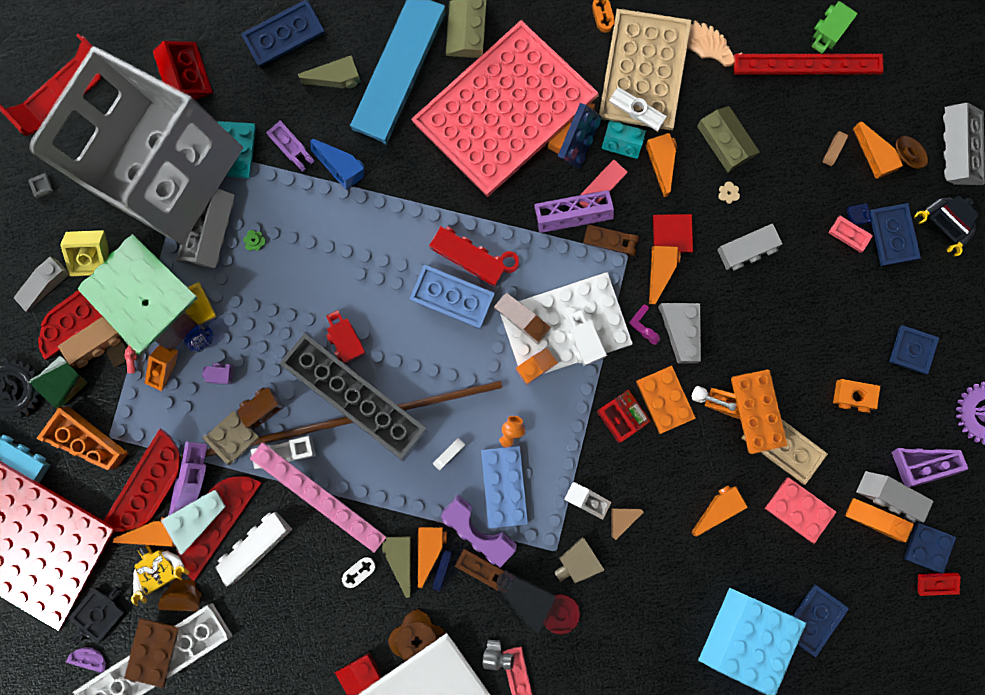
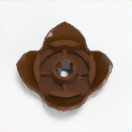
[388,609,446,662]

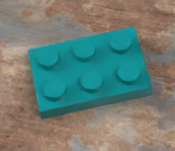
[217,121,256,178]

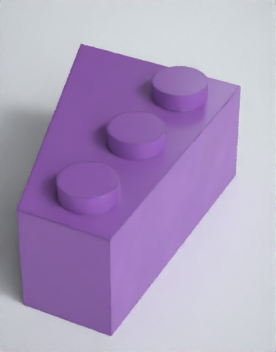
[892,448,968,488]

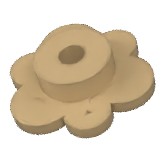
[719,182,740,204]

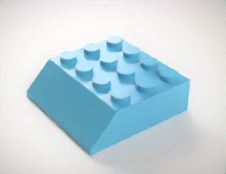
[699,588,806,695]

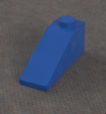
[310,139,364,189]

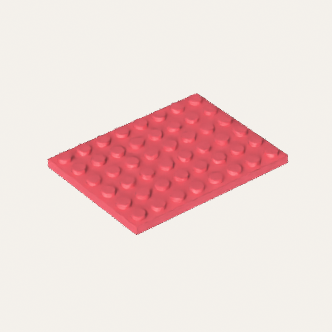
[411,21,599,197]

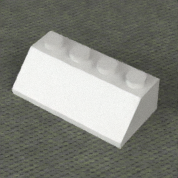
[216,512,292,586]

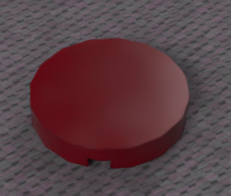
[543,594,580,634]

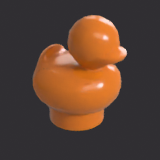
[499,416,526,448]

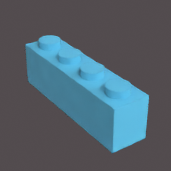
[0,434,50,483]

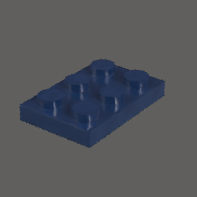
[558,103,602,169]
[869,203,921,266]
[792,585,849,657]

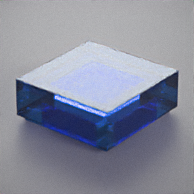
[847,203,871,225]

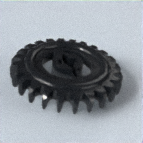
[0,358,41,421]

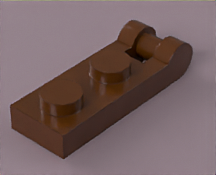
[583,225,639,256]
[455,549,504,591]

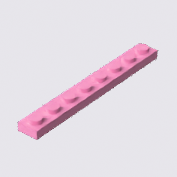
[250,442,386,552]

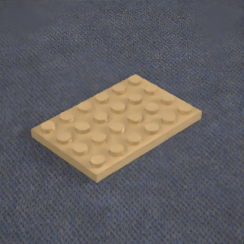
[599,9,691,130]

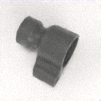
[483,640,514,670]

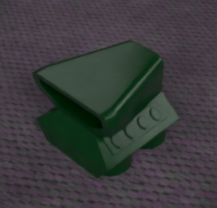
[29,356,88,409]

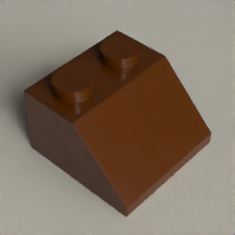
[237,387,285,430]

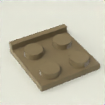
[202,411,259,466]

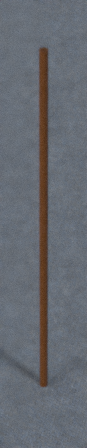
[180,381,503,463]

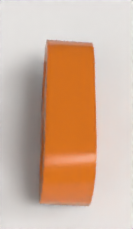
[592,0,614,32]

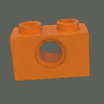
[833,379,880,413]

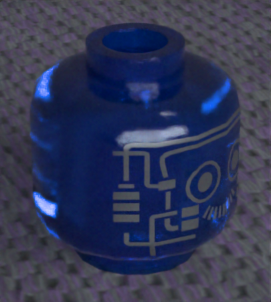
[184,324,214,353]

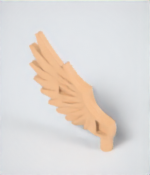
[687,21,742,67]

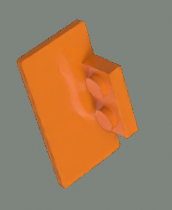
[731,370,787,454]

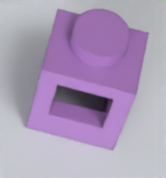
[202,363,234,385]

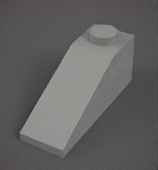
[14,257,69,312]

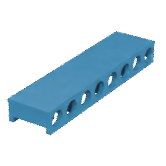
[350,0,445,145]

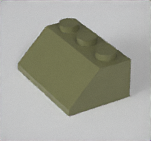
[446,0,487,58]
[697,106,760,172]

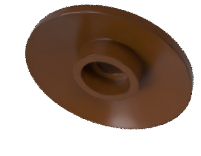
[896,136,928,169]

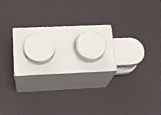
[567,310,607,366]

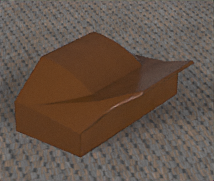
[158,579,203,611]

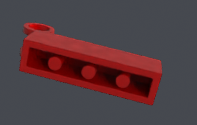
[429,226,519,287]

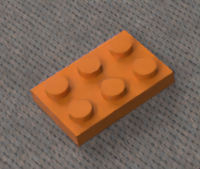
[636,366,695,434]

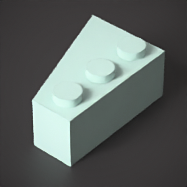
[161,490,226,555]

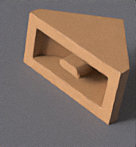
[611,509,644,540]

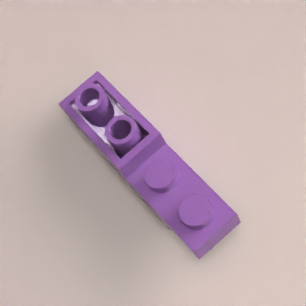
[169,442,207,516]

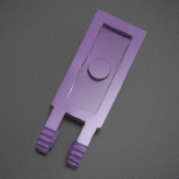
[266,121,314,172]

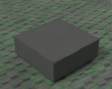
[28,173,54,198]

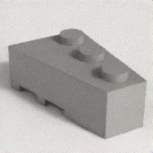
[658,303,701,363]
[856,471,933,523]

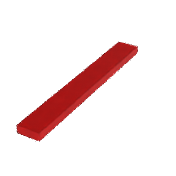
[733,54,883,74]

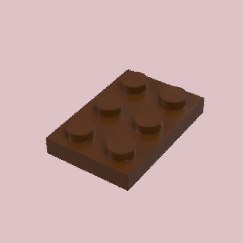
[124,618,180,688]

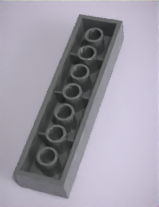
[279,333,428,462]

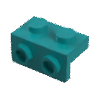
[602,121,646,159]

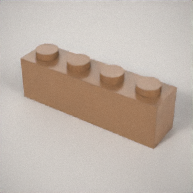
[58,317,122,369]

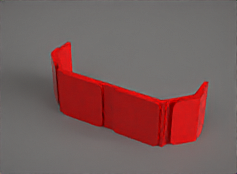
[0,34,101,136]

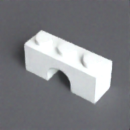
[251,436,316,469]

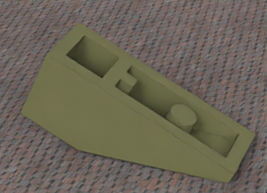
[298,56,361,88]
[383,537,411,597]

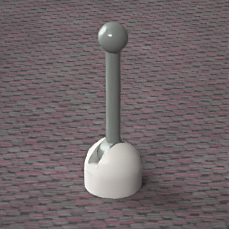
[692,386,736,411]

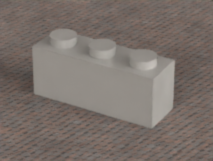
[718,223,782,271]

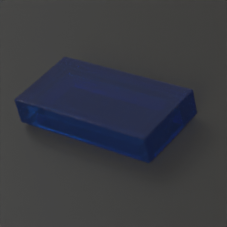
[433,550,452,591]

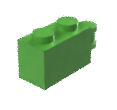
[811,1,858,54]

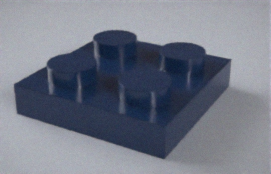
[889,325,939,374]
[904,523,956,573]

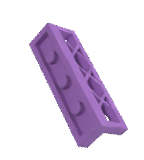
[534,190,614,233]

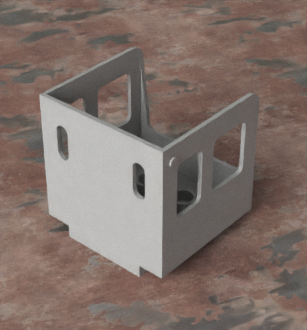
[30,46,243,245]

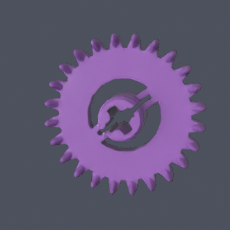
[956,382,985,445]

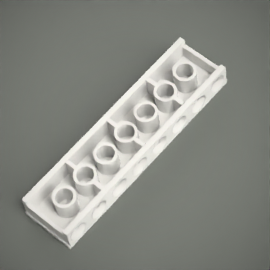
[73,603,232,695]

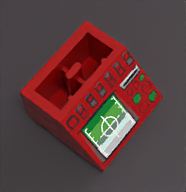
[597,390,650,443]

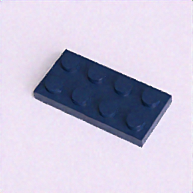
[241,0,325,68]

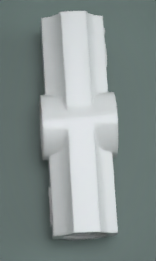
[609,87,667,132]

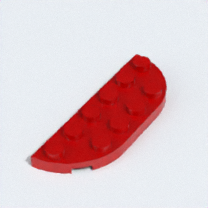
[38,290,103,361]
[104,428,180,532]
[178,477,262,581]

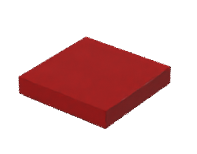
[653,214,693,253]

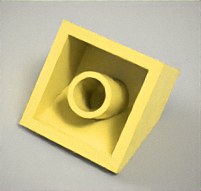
[60,231,108,276]

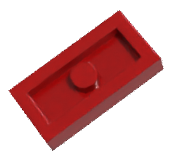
[918,573,960,596]

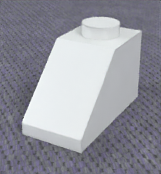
[564,482,611,519]

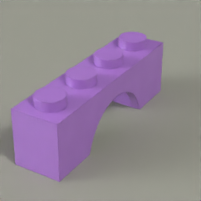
[441,494,517,567]

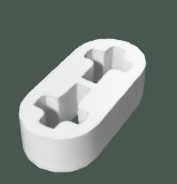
[433,438,466,471]
[342,557,376,588]

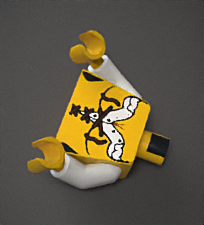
[131,545,189,606]

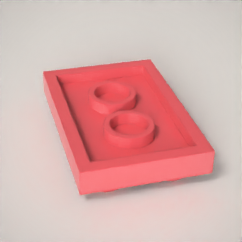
[765,477,836,544]

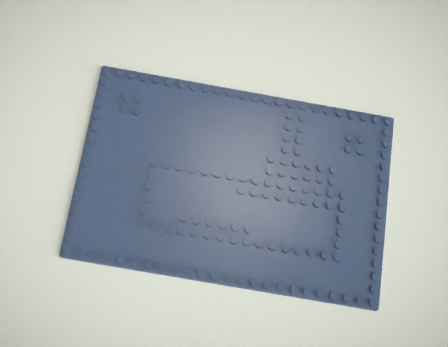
[109,162,628,551]

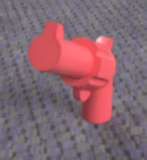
[125,344,137,374]

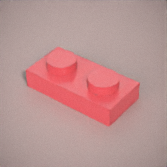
[829,216,873,253]

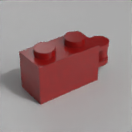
[326,310,367,365]

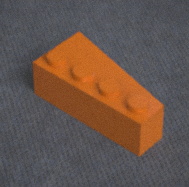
[36,407,128,470]

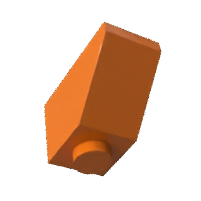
[145,345,178,391]
[515,348,558,386]
[705,388,741,419]

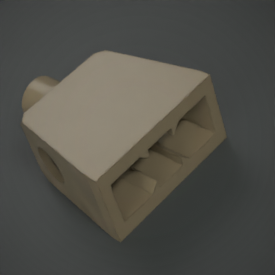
[554,537,604,583]

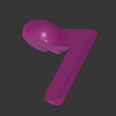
[628,304,660,345]

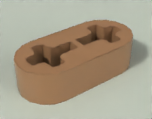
[823,131,848,166]

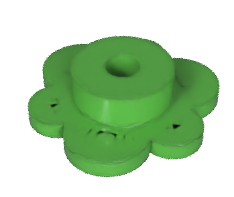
[243,230,266,251]

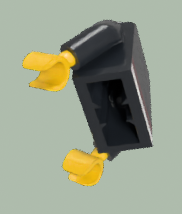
[914,196,978,256]

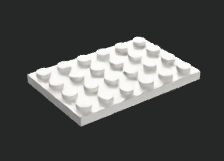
[500,272,632,374]

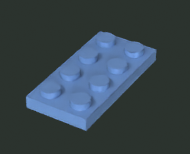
[409,265,495,329]
[481,446,528,528]

